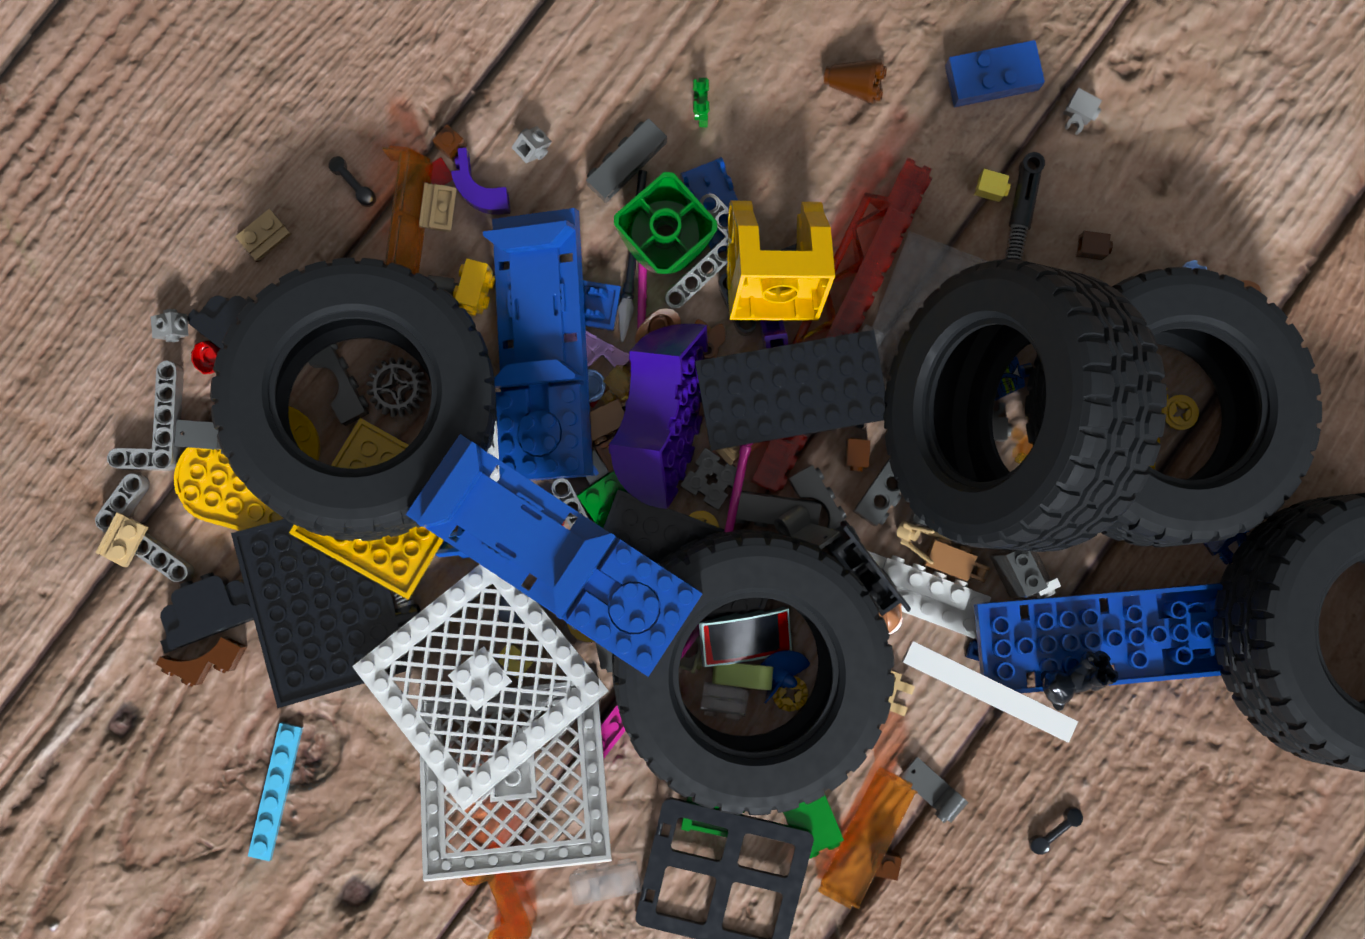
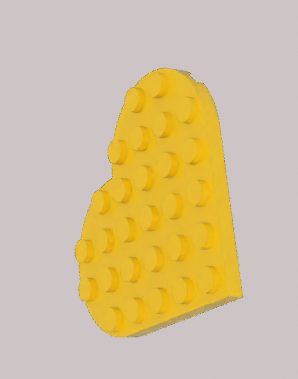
[174,406,320,531]

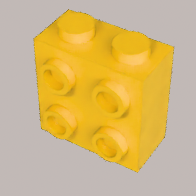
[453,258,495,316]

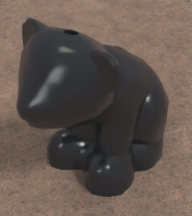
[1040,651,1118,711]

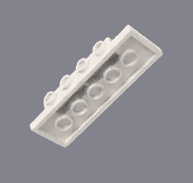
[868,551,991,639]

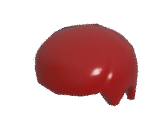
[191,341,220,374]

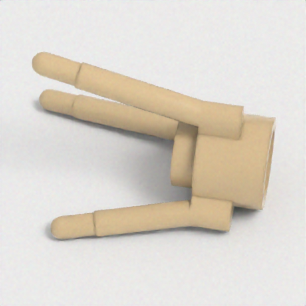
[897,521,952,564]

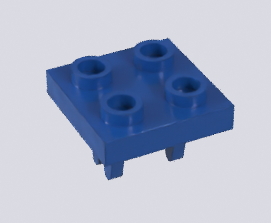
[583,280,621,331]

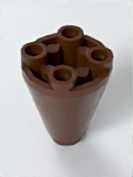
[824,59,887,104]

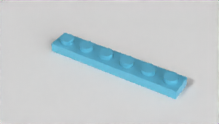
[248,722,303,861]

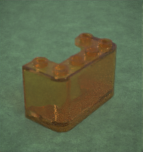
[461,844,537,939]

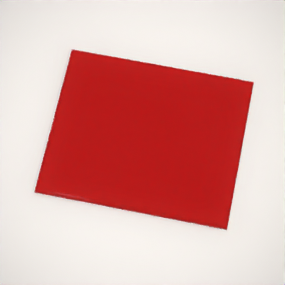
[423,157,453,185]

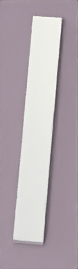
[902,641,1078,743]

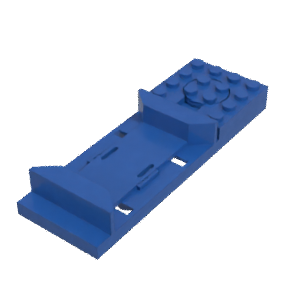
[483,208,594,481]
[406,434,703,677]
[974,583,1223,693]

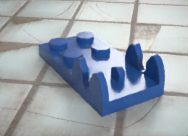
[680,157,738,254]

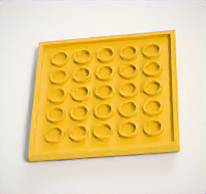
[289,418,444,600]

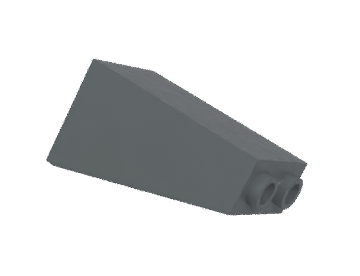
[990,549,1050,598]

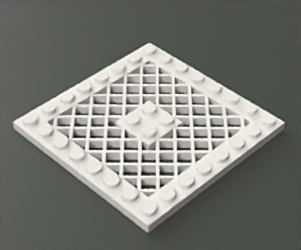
[352,564,609,811]
[420,681,612,882]

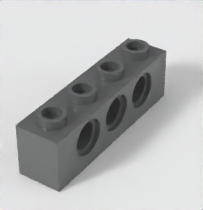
[853,456,902,526]

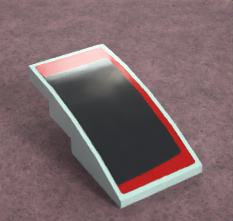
[699,607,792,667]

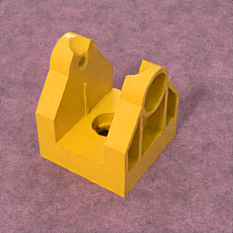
[727,200,835,321]

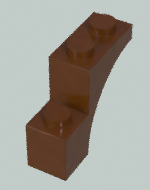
[155,636,247,687]

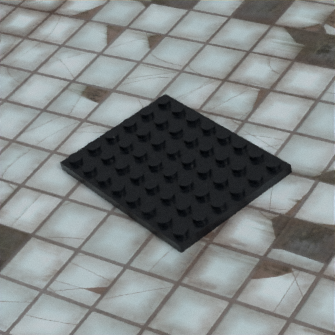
[231,519,408,709]

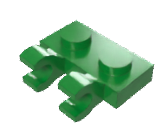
[693,78,710,127]

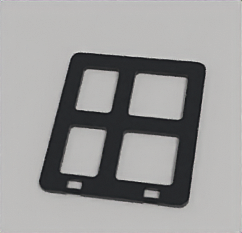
[635,797,814,939]

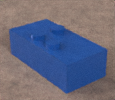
[945,40,1045,108]

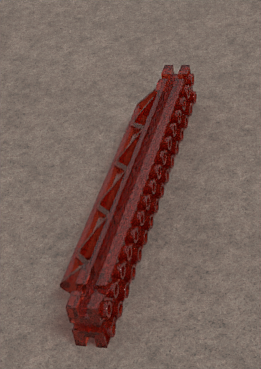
[751,158,933,493]

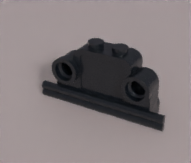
[187,296,255,349]
[829,520,911,616]
[160,572,254,654]

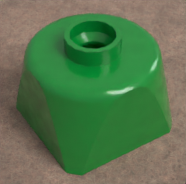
[614,172,717,274]

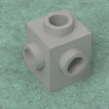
[512,126,552,163]
[151,309,189,342]

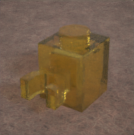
[600,365,631,404]

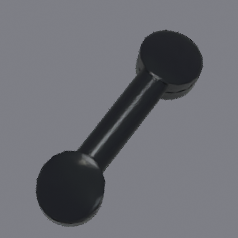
[328,156,376,207]
[1029,807,1083,855]

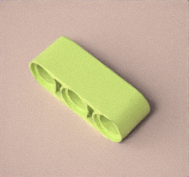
[712,663,773,690]

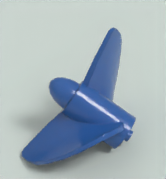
[761,650,810,704]

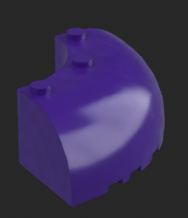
[608,324,708,509]

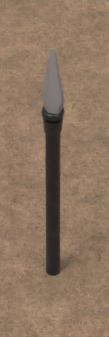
[618,170,647,342]

